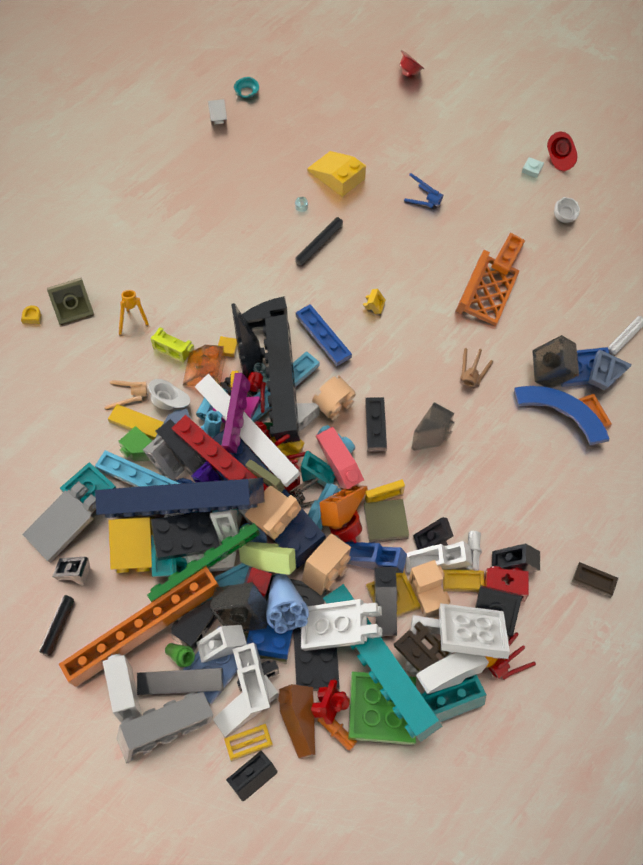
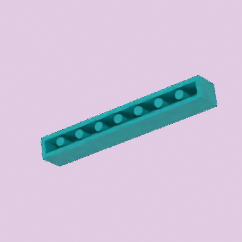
[323,584,443,742]

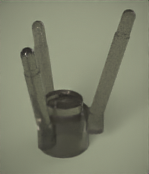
[289,478,318,509]

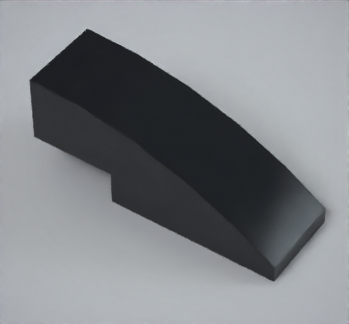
[242,296,288,330]

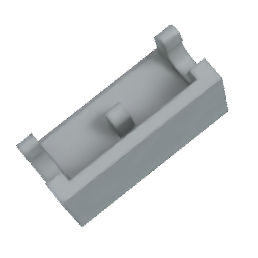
[143,436,184,481]

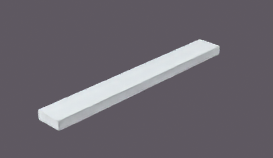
[195,374,301,487]

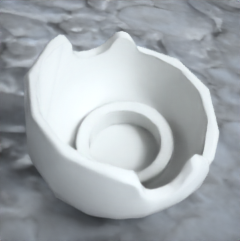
[554,197,580,223]

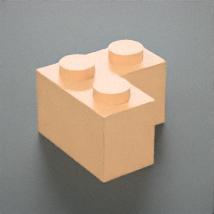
[409,560,451,618]

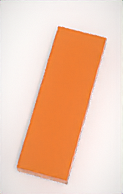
[491,233,525,275]

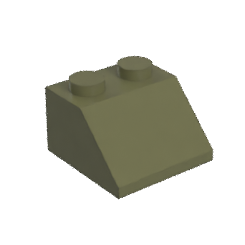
[47,278,94,325]

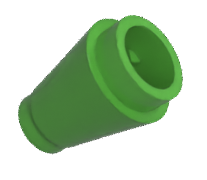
[165,643,195,667]

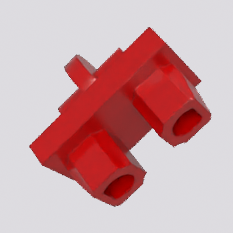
[311,680,350,725]

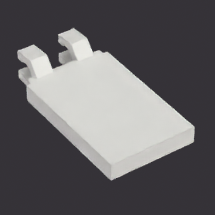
[301,599,382,651]

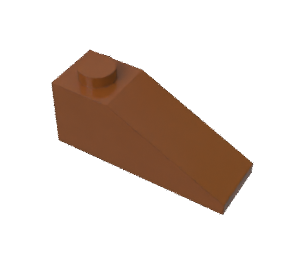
[278,684,315,759]

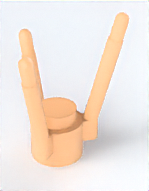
[104,380,147,410]

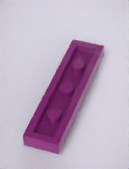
[221,373,250,453]

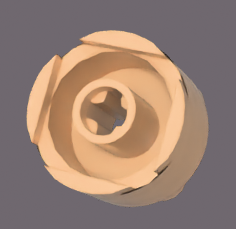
[312,375,356,421]

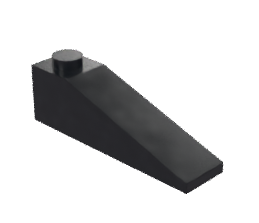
[231,303,265,379]

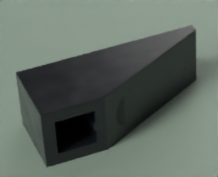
[155,419,207,475]

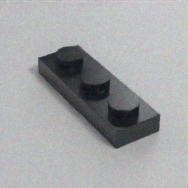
[365,397,387,451]

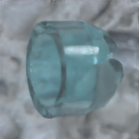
[295,196,308,212]

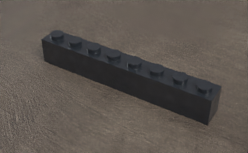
[263,314,300,444]

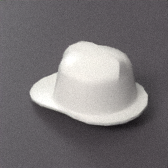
[148,379,190,410]

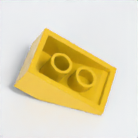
[307,151,366,197]

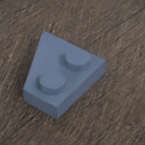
[588,350,632,390]

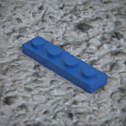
[296,304,352,366]

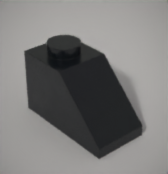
[492,543,540,573]

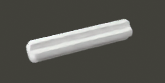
[608,316,643,355]

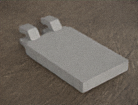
[22,481,96,563]

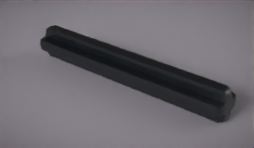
[295,217,343,266]

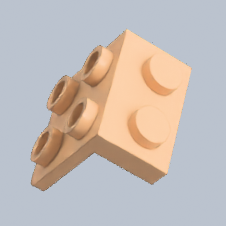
[245,486,301,540]

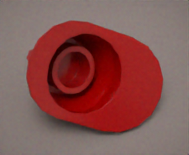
[399,50,424,77]
[547,131,578,171]
[329,510,362,543]

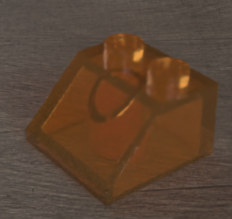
[183,344,226,387]

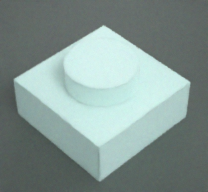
[522,157,544,178]

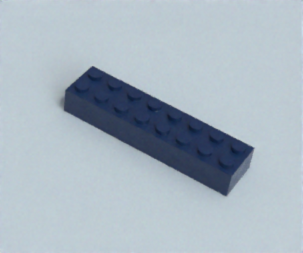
[213,430,326,569]
[95,478,265,518]

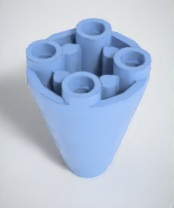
[266,573,309,634]

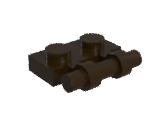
[394,621,451,672]

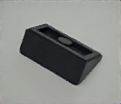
[226,750,278,801]

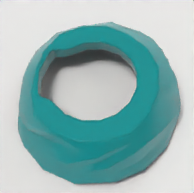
[234,77,259,98]

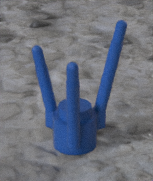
[404,173,444,208]

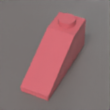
[315,427,364,489]

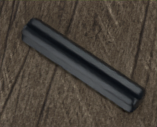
[39,595,74,656]

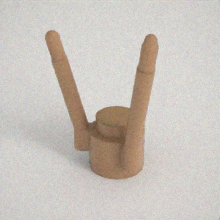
[460,348,493,387]

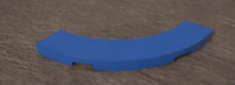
[514,386,610,445]

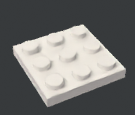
[439,603,510,659]

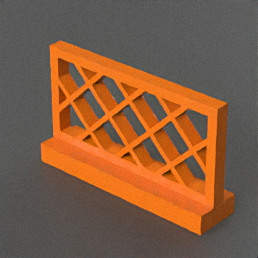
[455,250,520,326]

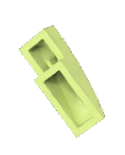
[239,542,296,575]

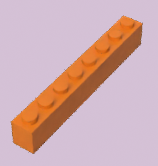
[58,566,221,687]

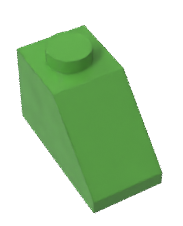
[118,426,152,462]

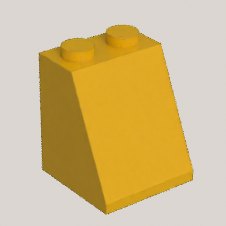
[108,517,155,573]

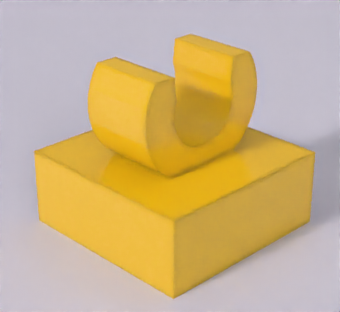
[363,289,386,314]

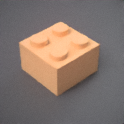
[302,533,351,595]

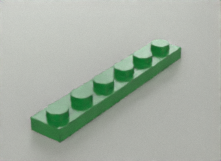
[147,523,260,602]

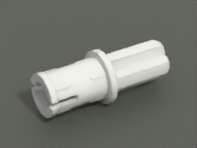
[467,531,482,571]

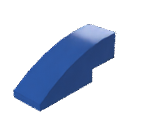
[344,542,407,573]

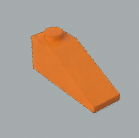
[319,485,368,529]

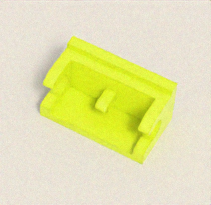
[150,327,194,362]

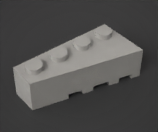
[117,691,213,763]

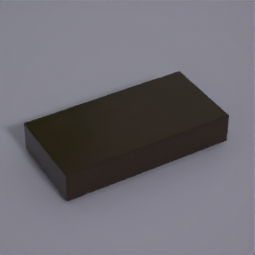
[572,562,618,598]

